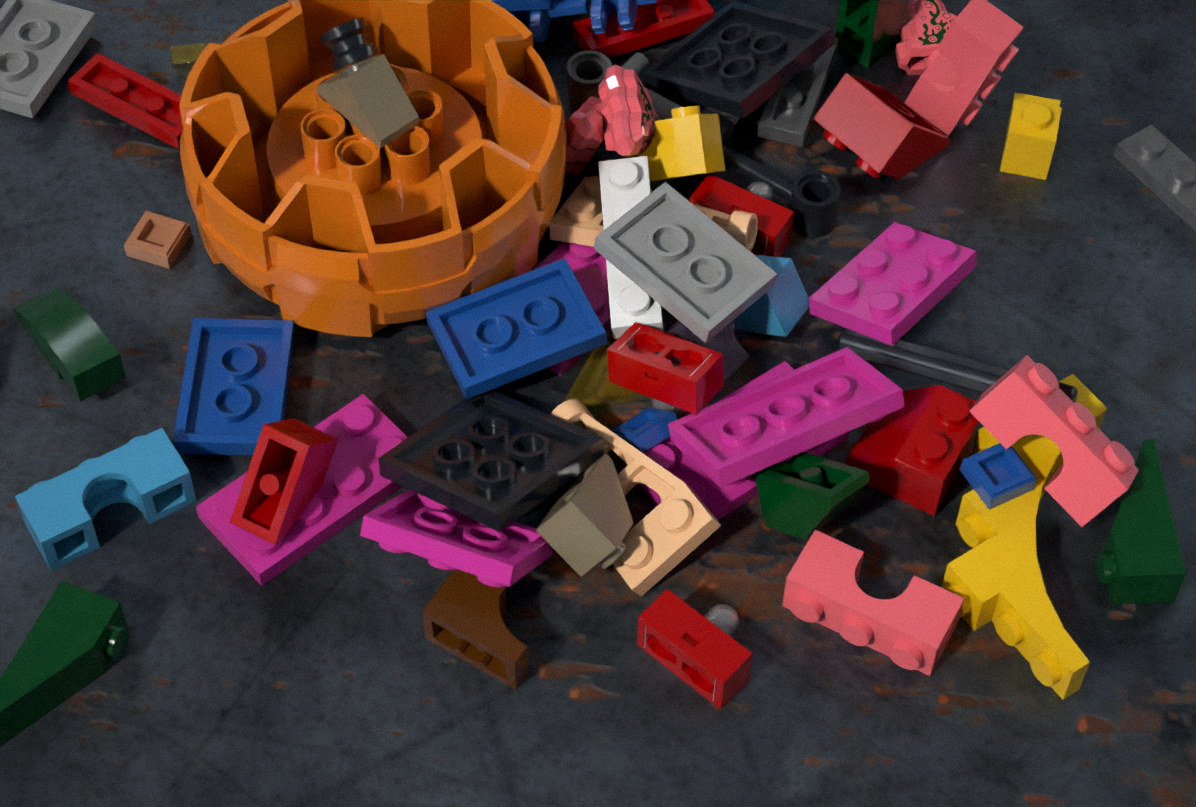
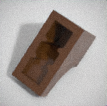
[422,569,528,690]

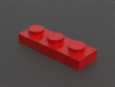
[573,0,715,58]
[68,53,183,150]

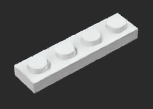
[598,156,664,339]

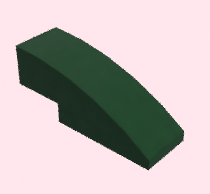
[13,286,126,402]

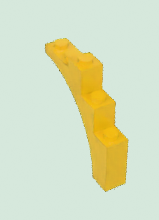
[941,374,1107,700]

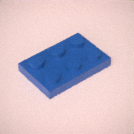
[426,258,607,400]
[173,318,295,456]

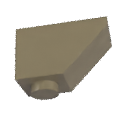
[536,453,633,577]

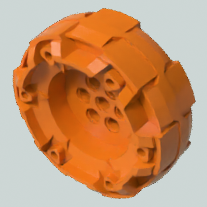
[179,0,566,337]

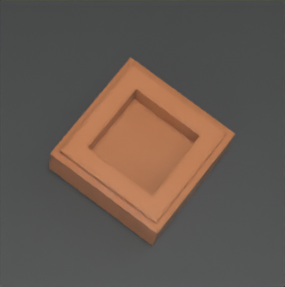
[124,211,192,269]

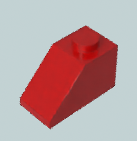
[230,418,338,545]

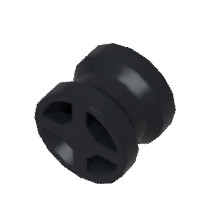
[319,17,380,74]

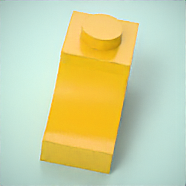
[1000,92,1062,180]
[639,105,725,182]

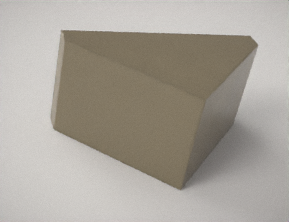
[317,54,419,148]

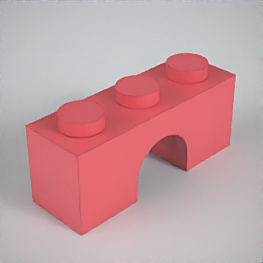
[904,0,1024,136]
[970,355,1139,527]
[782,530,965,676]

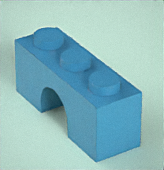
[15,428,197,571]

